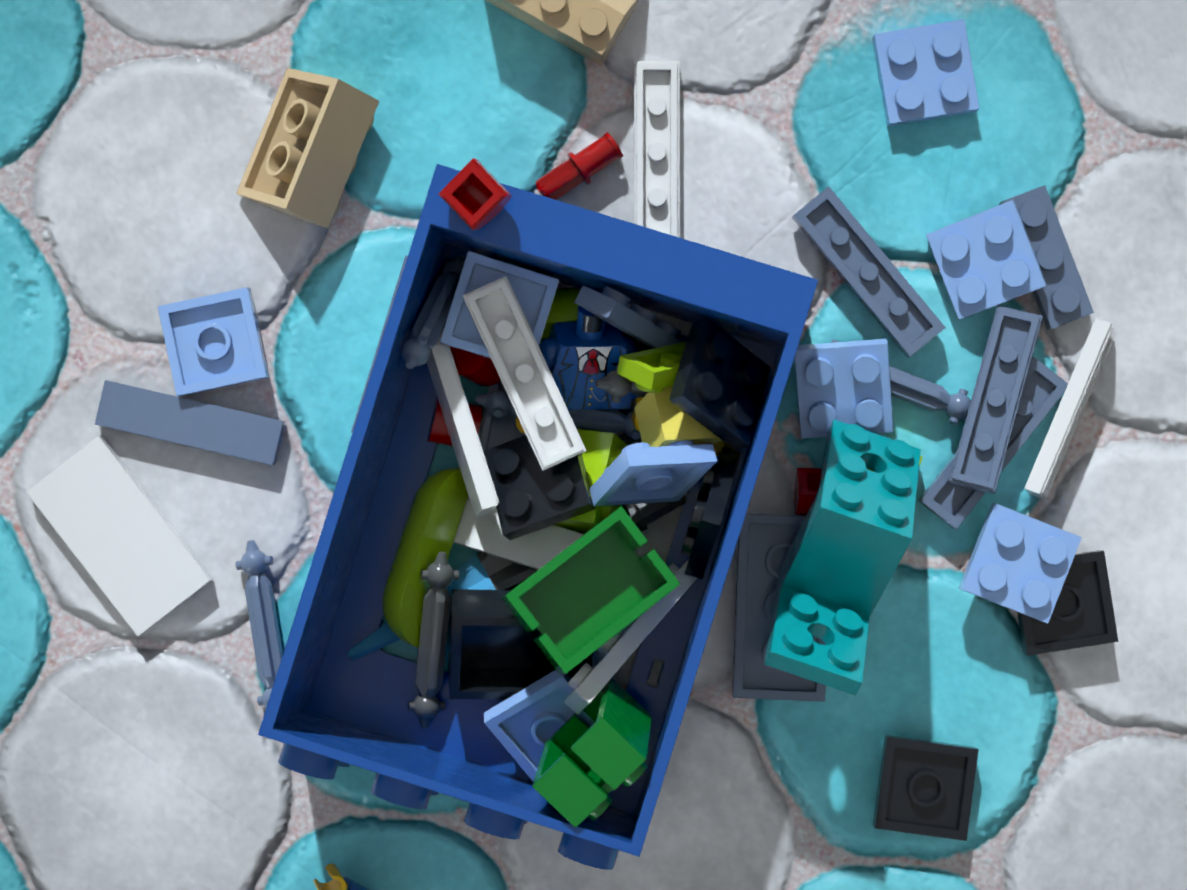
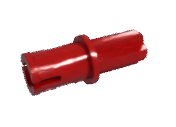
[535,132,623,200]

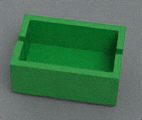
[501,506,681,675]
[532,678,652,828]

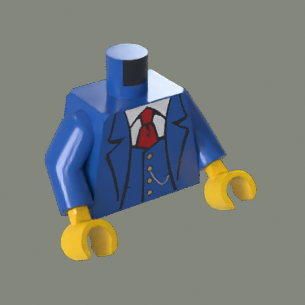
[516,306,643,434]

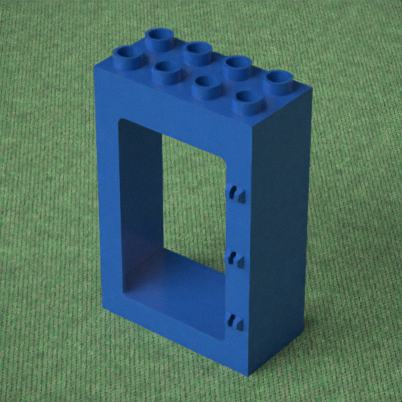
[258,164,818,870]

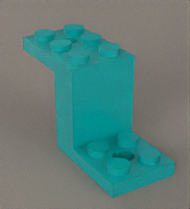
[764,419,921,696]

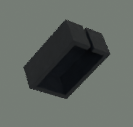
[448,589,593,700]

